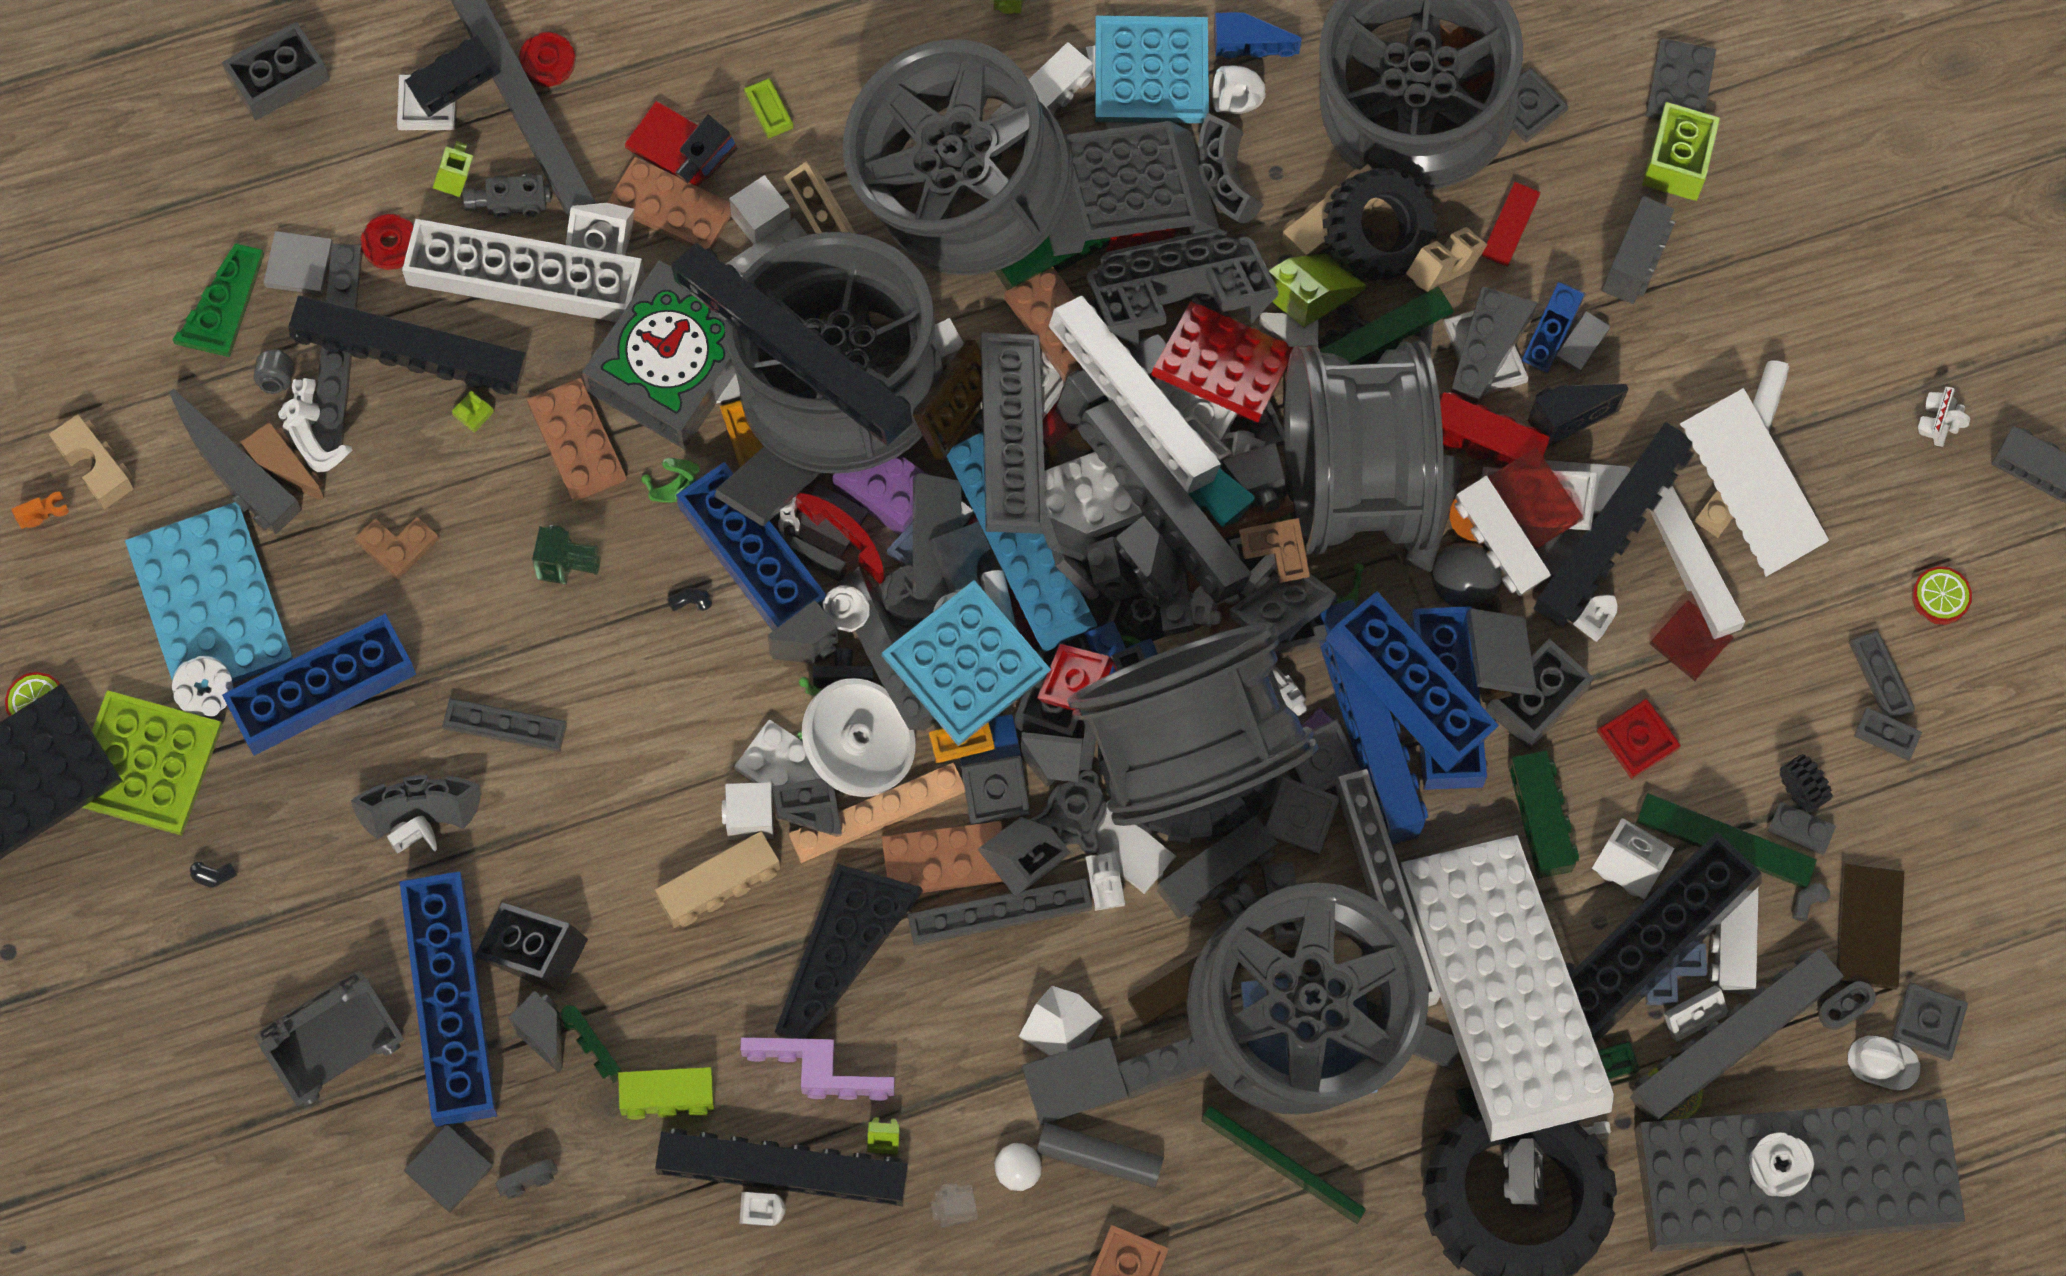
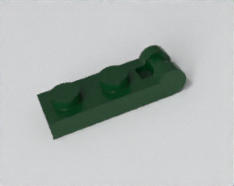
[561,1005,622,1084]

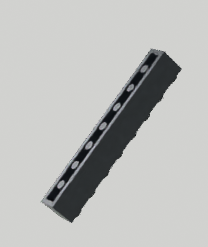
[288,295,526,395]
[1533,422,1694,628]
[655,1128,908,1207]

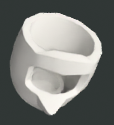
[1212,66,1266,114]

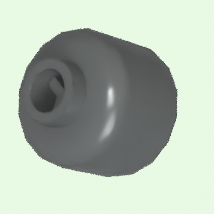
[253,349,294,394]

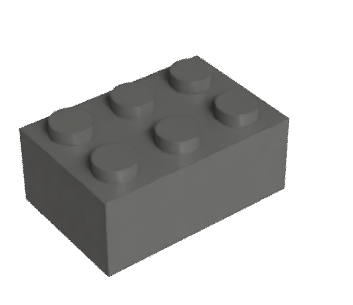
[222,21,330,121]
[1602,196,1676,304]
[1486,638,1594,750]

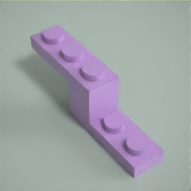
[740,1038,895,1101]

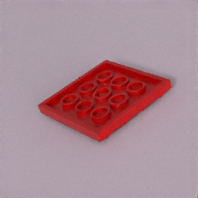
[1151,301,1294,422]

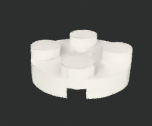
[172,656,233,717]
[1749,1132,1814,1197]

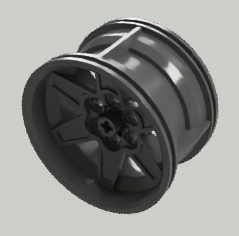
[1319,0,1523,190]
[843,39,1073,276]
[725,232,943,473]
[1284,341,1444,555]
[1067,622,1319,826]
[1187,883,1429,1115]

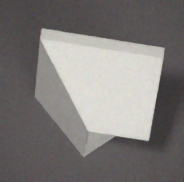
[1019,986,1103,1056]

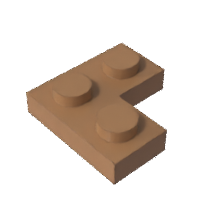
[354,517,439,580]
[1239,518,1310,583]

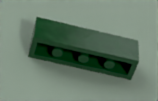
[994,236,1110,290]
[1508,751,1579,879]

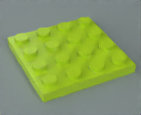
[82,690,223,836]

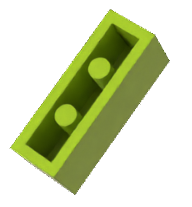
[618,1067,714,1120]

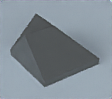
[1021,732,1083,787]

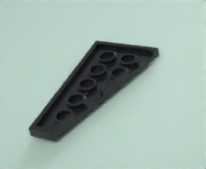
[775,864,923,1039]

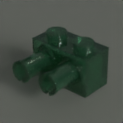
[532,525,601,585]

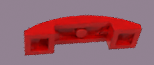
[795,493,884,584]

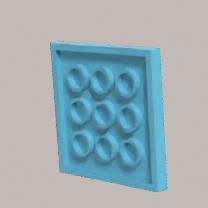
[1095,16,1209,124]
[881,580,1051,746]

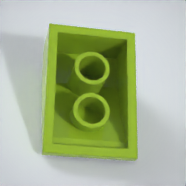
[1642,102,1720,201]
[1268,253,1366,328]

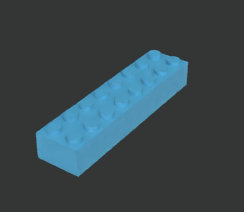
[947,432,1098,653]

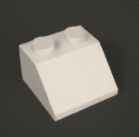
[1592,818,1674,900]

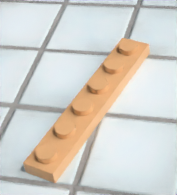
[788,762,965,863]

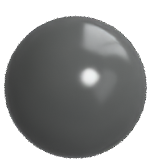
[1432,541,1502,607]

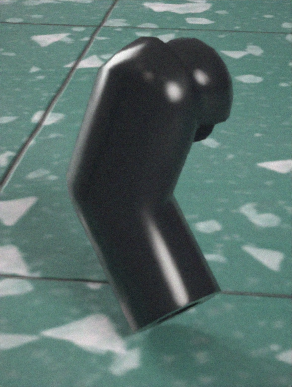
[667,588,712,612]
[190,862,237,888]

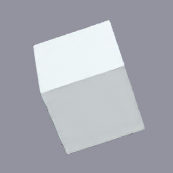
[729,175,791,245]
[722,782,774,840]

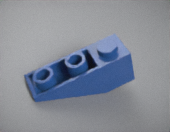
[1214,12,1302,58]
[1522,282,1586,373]

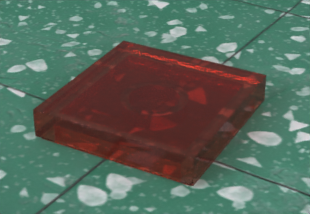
[1650,600,1734,681]

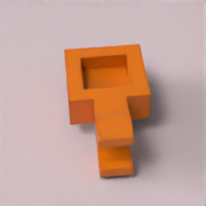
[11,491,69,529]

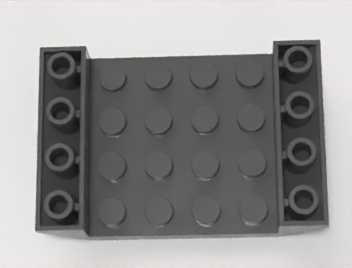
[1049,121,1219,256]

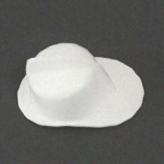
[1848,1036,1920,1090]

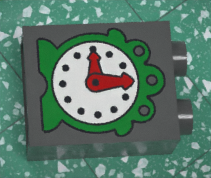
[582,260,736,450]

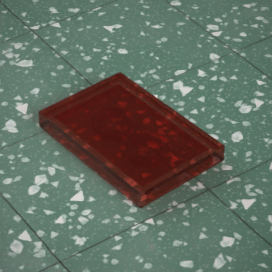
[1488,448,1584,549]

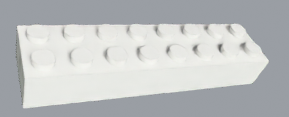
[402,219,644,322]

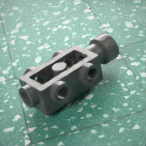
[463,173,551,219]

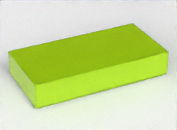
[744,78,794,139]

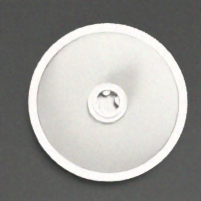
[802,678,916,797]

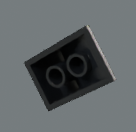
[1527,384,1629,448]
[475,902,588,993]

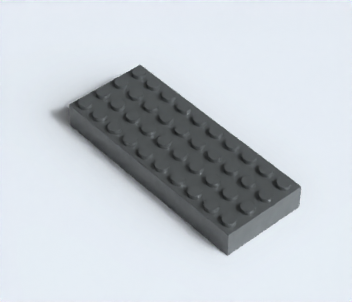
[1634,1099,1965,1252]

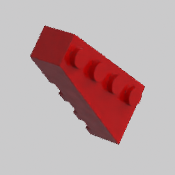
[1439,392,1550,469]

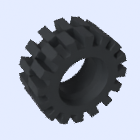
[1779,754,1833,813]

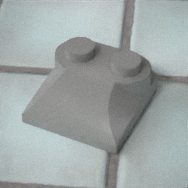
[1504,1138,1544,1213]

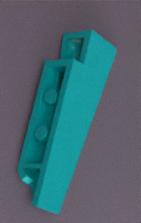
[1188,468,1255,527]

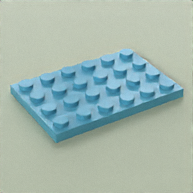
[125,503,293,694]

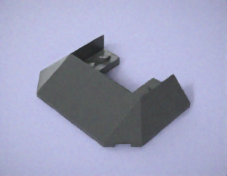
[1087,229,1278,348]

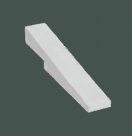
[1649,486,1745,639]

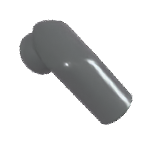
[1792,883,1830,922]

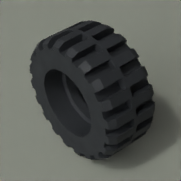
[1322,168,1438,281]

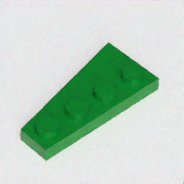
[172,243,264,357]

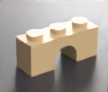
[1406,227,1487,292]
[49,414,133,510]

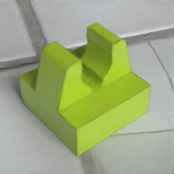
[452,391,494,433]
[867,1117,900,1154]

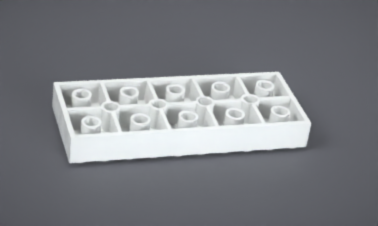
[1401,835,1614,1142]

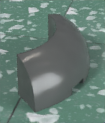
[1198,113,1264,223]
[351,775,480,839]

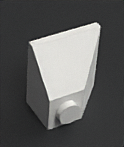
[566,203,635,256]

